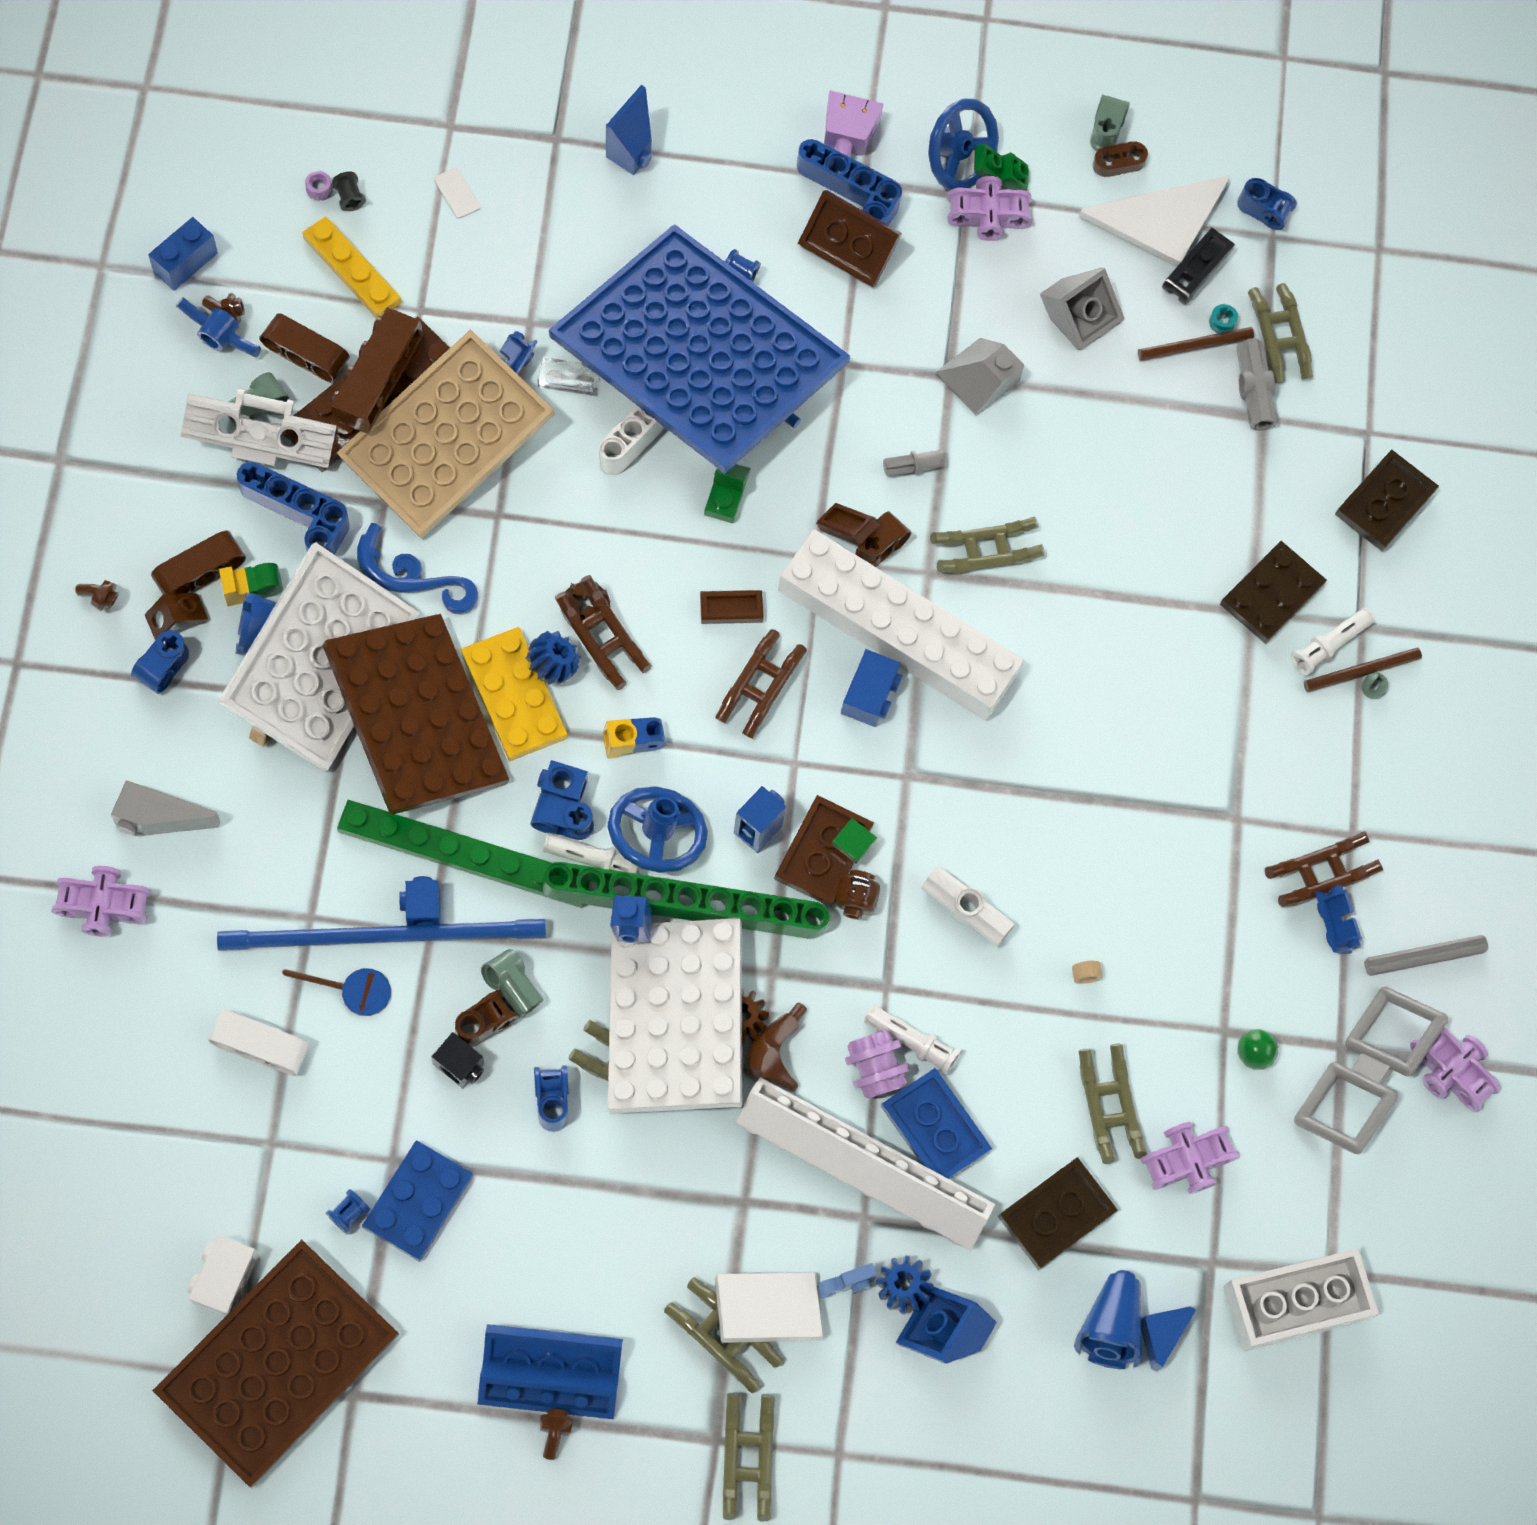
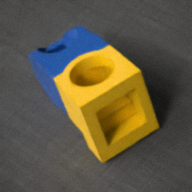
[602,717,666,759]

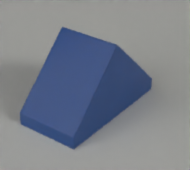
[1141,1306,1196,1372]

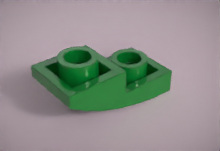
[974,143,1029,191]

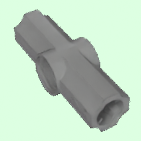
[1236,338,1277,431]

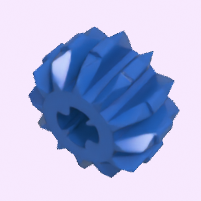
[525,631,581,685]
[876,1255,934,1315]

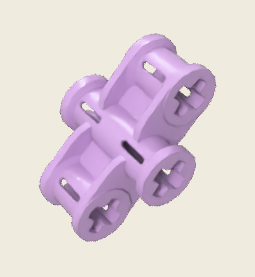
[947,176,1032,241]
[51,866,151,937]
[1410,1027,1501,1112]
[1140,1122,1240,1194]

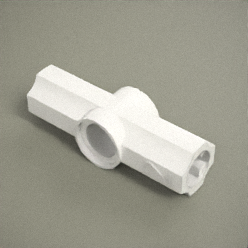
[921,865,1015,947]

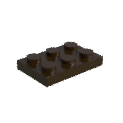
[1335,449,1439,552]
[1220,541,1327,644]
[998,1157,1118,1270]

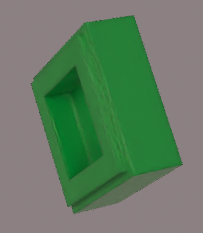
[831,818,877,864]

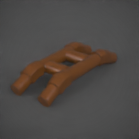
[555,575,652,690]
[715,629,807,739]
[1264,831,1383,907]

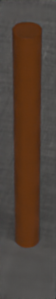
[1138,327,1254,361]
[1304,647,1422,692]

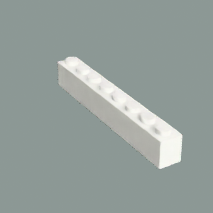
[736,1077,995,1250]

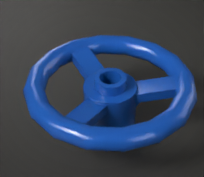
[928,98,999,190]
[607,786,708,873]

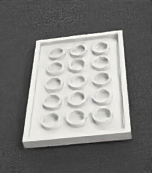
[217,542,419,771]
[608,918,742,1114]

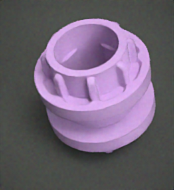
[845,1030,910,1099]

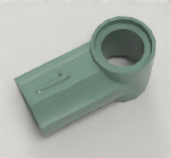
[228,372,290,427]
[481,949,544,1017]

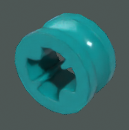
[1209,304,1238,333]

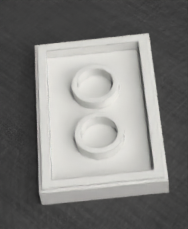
[715,1273,823,1343]

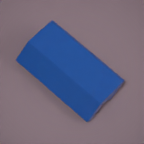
[477,1324,623,1420]

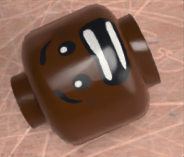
[835,870,880,920]

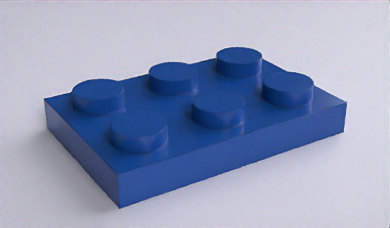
[881,1068,993,1179]
[362,1140,473,1262]

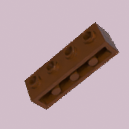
[330,307,424,434]

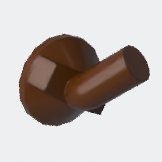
[202,293,245,323]
[75,580,119,611]
[540,1409,574,1460]

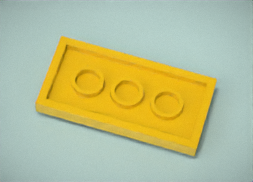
[461,627,568,762]

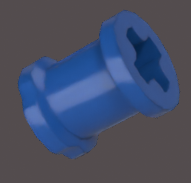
[725,249,761,282]
[325,1189,371,1234]

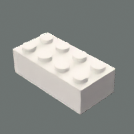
[1223,1249,1379,1352]

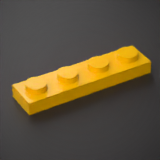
[302,216,401,319]

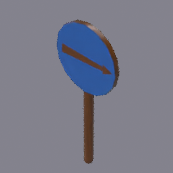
[282,968,391,1016]

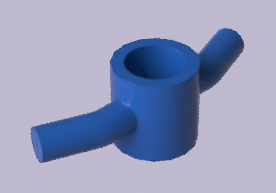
[176,297,261,357]

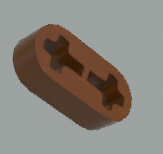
[1092,141,1148,177]

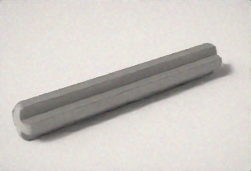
[1364,935,1488,976]

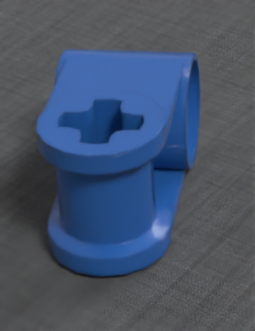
[1237,177,1297,230]
[131,630,189,694]
[530,793,594,840]
[534,1065,569,1132]

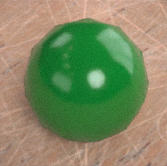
[1237,1029,1279,1070]

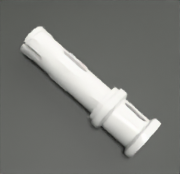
[1291,607,1375,676]
[543,833,639,874]
[864,1004,961,1075]

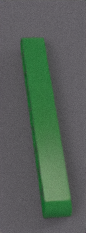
[542,862,830,939]

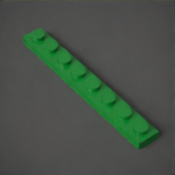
[337,800,591,908]

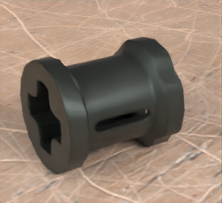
[332,171,366,211]

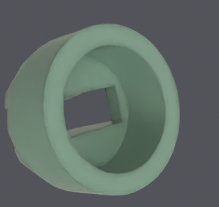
[1362,672,1388,699]

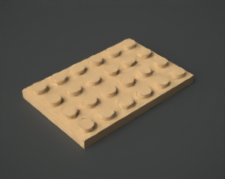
[337,329,555,539]

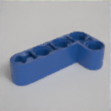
[797,139,902,225]
[236,462,350,555]

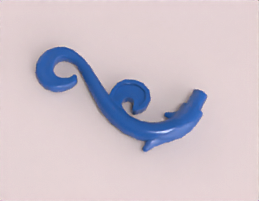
[357,523,478,615]

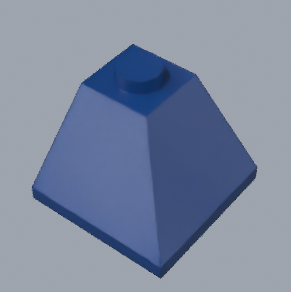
[605,85,653,175]
[896,1287,997,1364]

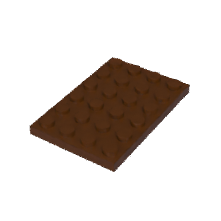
[323,613,509,816]
[152,1239,399,1489]

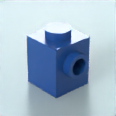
[399,876,440,925]
[610,896,653,943]

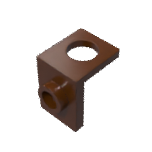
[145,593,208,640]

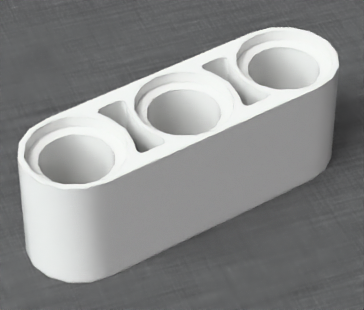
[599,406,665,475]
[208,1010,310,1076]

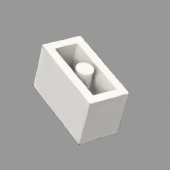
[188,1235,259,1316]

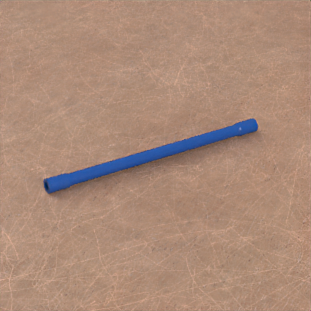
[217,919,546,951]

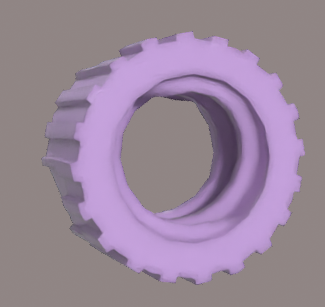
[305,171,333,201]

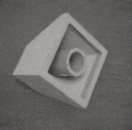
[1040,267,1125,350]
[936,338,1024,415]

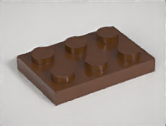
[797,190,902,287]
[774,795,874,907]

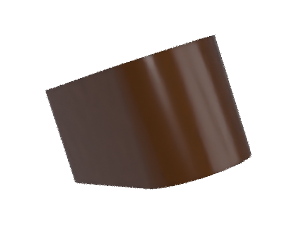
[259,313,350,383]
[151,530,246,594]

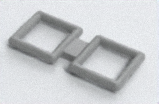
[1294,987,1448,1155]

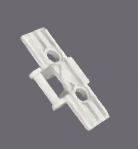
[180,389,337,468]

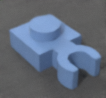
[817,1262,877,1299]

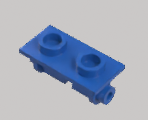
[499,331,538,374]
[1315,886,1362,954]

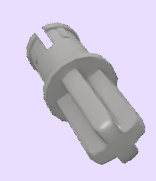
[883,449,945,476]

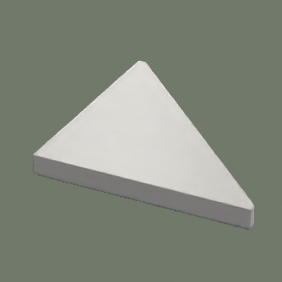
[1079,176,1230,266]

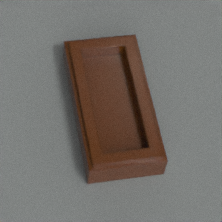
[816,503,879,545]
[700,590,764,624]

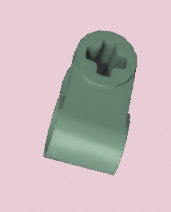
[1090,94,1130,151]

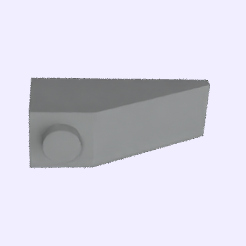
[110,780,220,835]

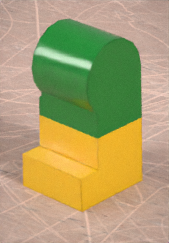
[219,563,283,607]

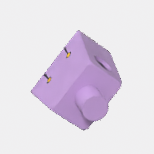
[824,90,883,157]

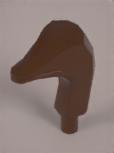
[744,1003,807,1092]

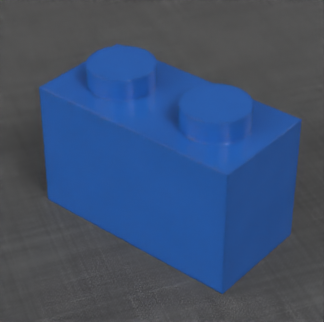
[148,216,218,291]
[840,649,903,727]
[733,786,786,853]

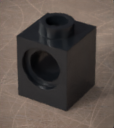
[431,1032,485,1089]

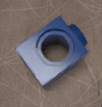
[537,760,588,803]

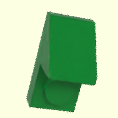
[704,464,751,524]

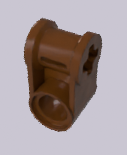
[855,511,912,567]
[455,989,519,1047]

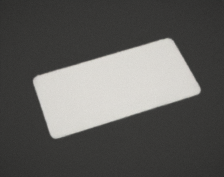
[433,167,481,218]

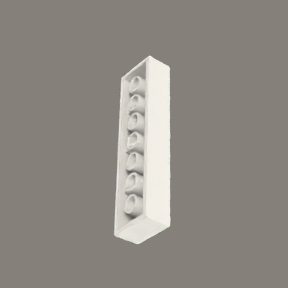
[778,529,1024,721]

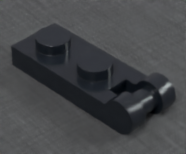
[1162,228,1235,305]

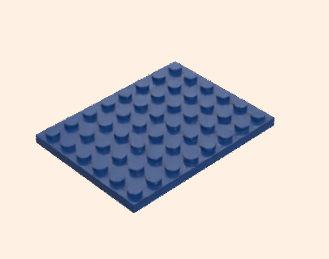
[549,224,850,474]

